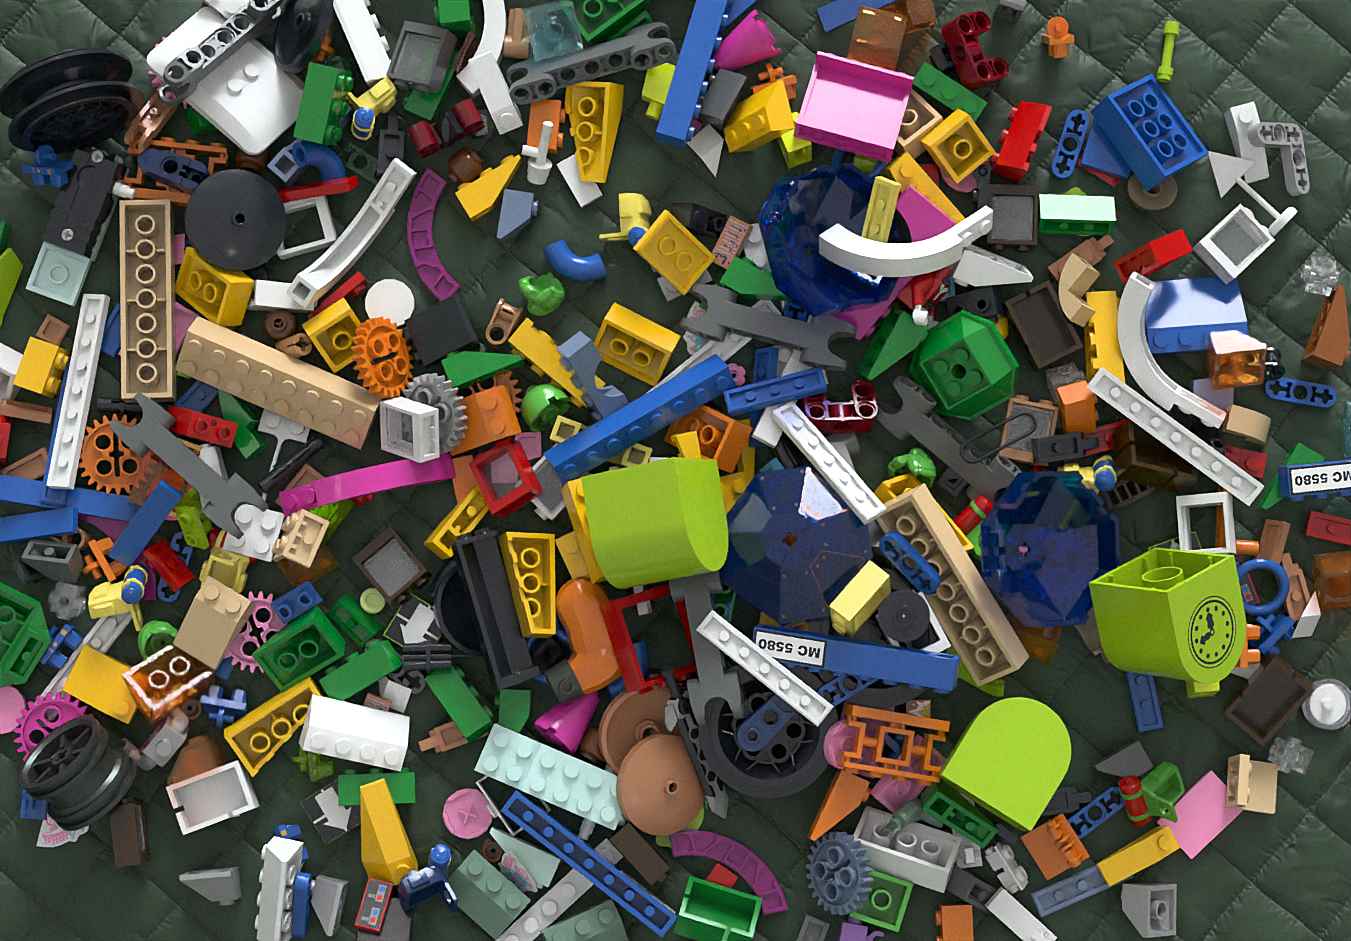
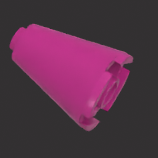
[712,10,782,71]
[533,691,600,756]

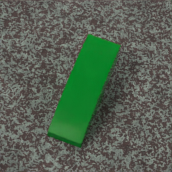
[218,389,269,459]

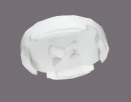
[365,279,415,328]

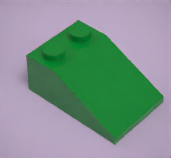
[855,306,929,380]
[252,605,346,692]

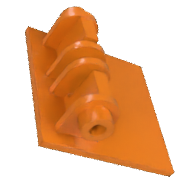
[1020,813,1090,880]

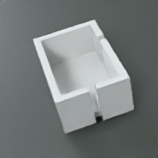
[166,760,260,835]

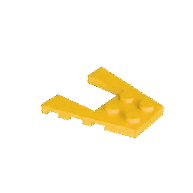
[671,418,755,527]

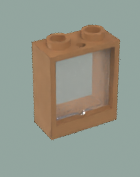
[996,395,1059,468]

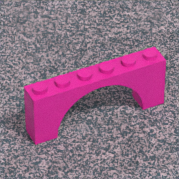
[813,184,957,340]

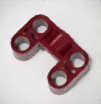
[941,11,1010,90]
[407,99,485,158]
[799,380,878,434]

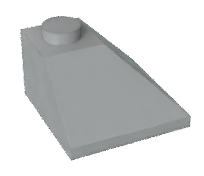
[179,867,241,905]
[311,875,349,936]
[1121,883,1177,938]

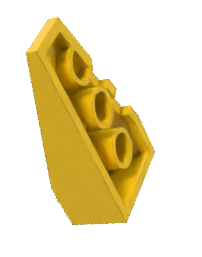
[565,81,624,183]
[360,778,419,885]

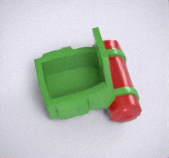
[952,495,1017,566]
[1118,761,1185,826]

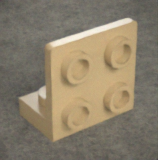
[271,509,330,569]
[1225,754,1278,814]

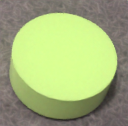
[360,588,385,614]

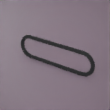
[960,411,1037,464]

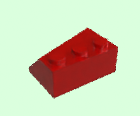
[988,101,1052,185]

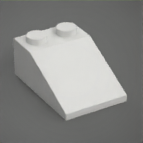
[948,244,1033,287]

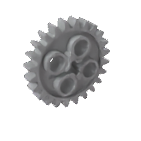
[403,373,468,455]

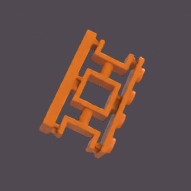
[124,134,231,207]
[837,704,950,786]

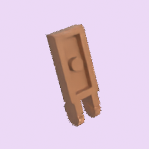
[124,92,178,151]

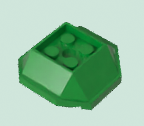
[909,310,1019,420]
[0,582,51,688]

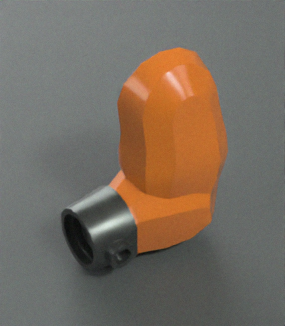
[544,577,622,705]

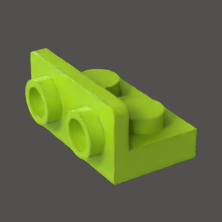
[174,488,213,549]

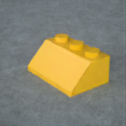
[724,80,795,153]
[594,302,681,386]

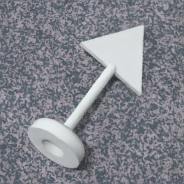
[1208,151,1298,237]

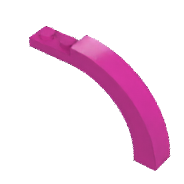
[279,453,456,517]

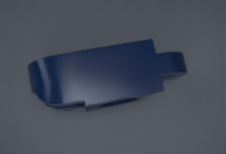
[137,148,211,195]
[736,693,796,752]

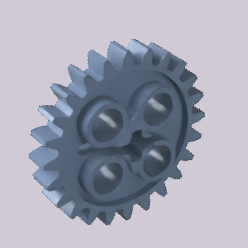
[806,831,873,915]

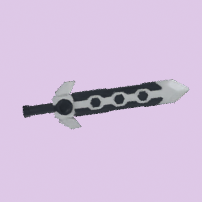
[660,665,728,819]

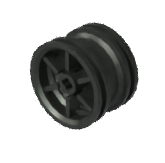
[18,715,137,831]

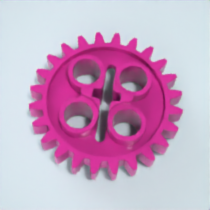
[14,691,94,761]

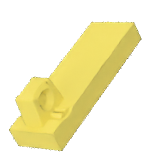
[861,176,901,243]

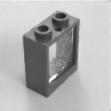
[386,20,458,95]

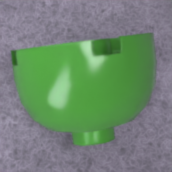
[520,383,571,432]

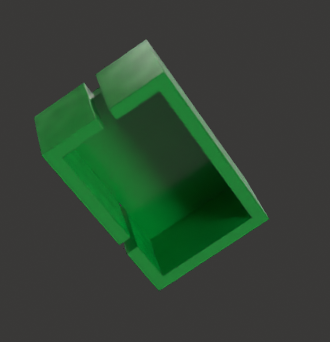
[434,0,476,40]
[293,62,353,145]
[673,876,762,941]

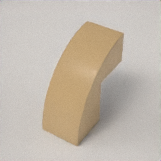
[1059,253,1100,327]
[1221,405,1271,445]

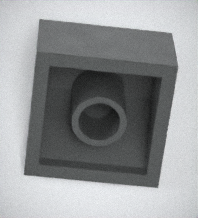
[698,69,747,131]

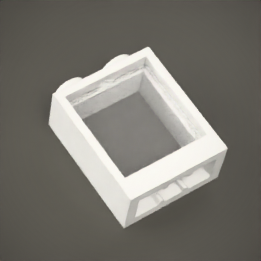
[1192,204,1275,284]
[380,396,439,463]
[515,442,591,521]

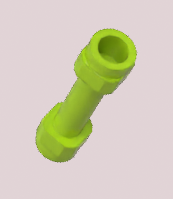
[1156,21,1180,83]

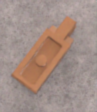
[1047,235,1114,285]
[1275,552,1311,623]
[418,721,490,753]

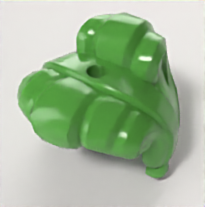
[518,272,565,316]
[887,448,936,490]
[138,620,181,664]

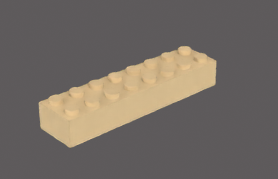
[119,199,177,403]
[175,316,383,450]
[876,483,1030,687]

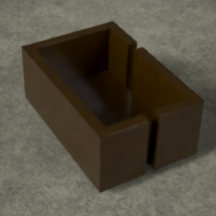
[1003,280,1083,372]
[1112,421,1197,494]
[1223,652,1314,746]

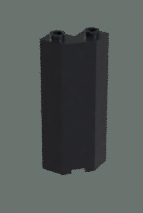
[450,527,541,690]

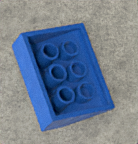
[1090,74,1209,192]
[1144,276,1249,356]

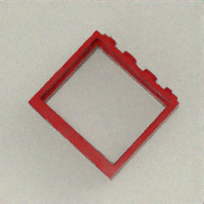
[599,584,698,695]

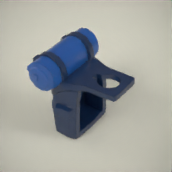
[398,844,458,913]

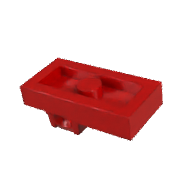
[1224,446,1267,479]
[143,539,195,592]

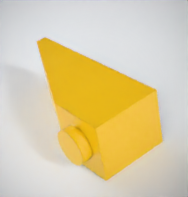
[424,484,489,560]
[1096,825,1181,886]

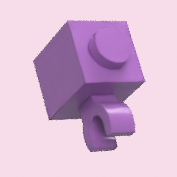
[838,917,884,941]

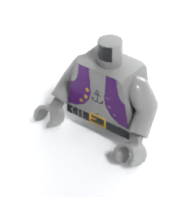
[123,691,189,771]

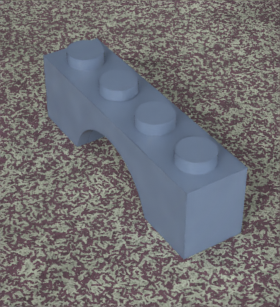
[267,105,355,187]
[556,331,629,422]

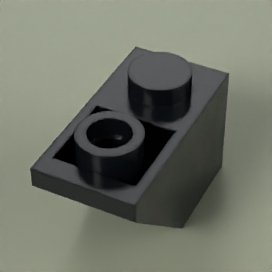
[670,202,727,239]

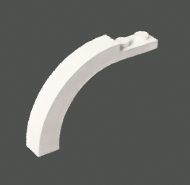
[456,0,507,99]
[286,158,416,308]
[819,206,993,277]
[1117,271,1227,429]

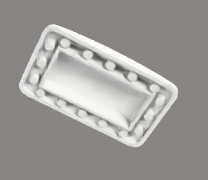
[146,6,305,155]

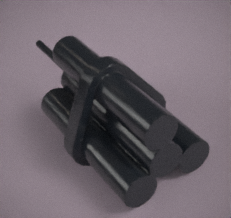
[403,640,478,673]

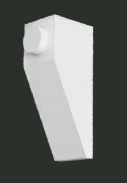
[468,50,523,135]
[1224,101,1269,184]

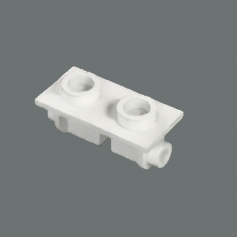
[984,841,1028,894]

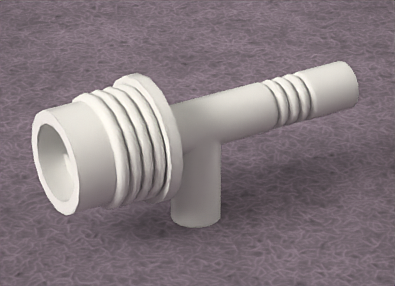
[522,121,553,185]

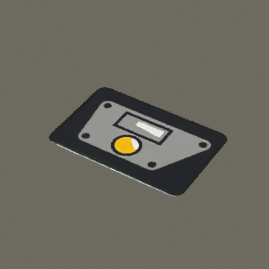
[471,109,491,139]

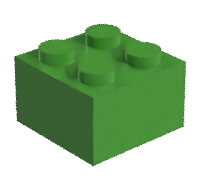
[848,869,914,932]

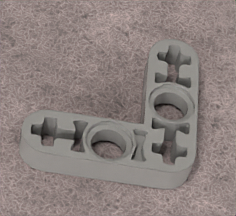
[1247,122,1310,197]

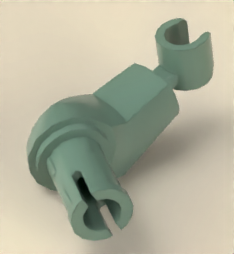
[881,798,944,839]

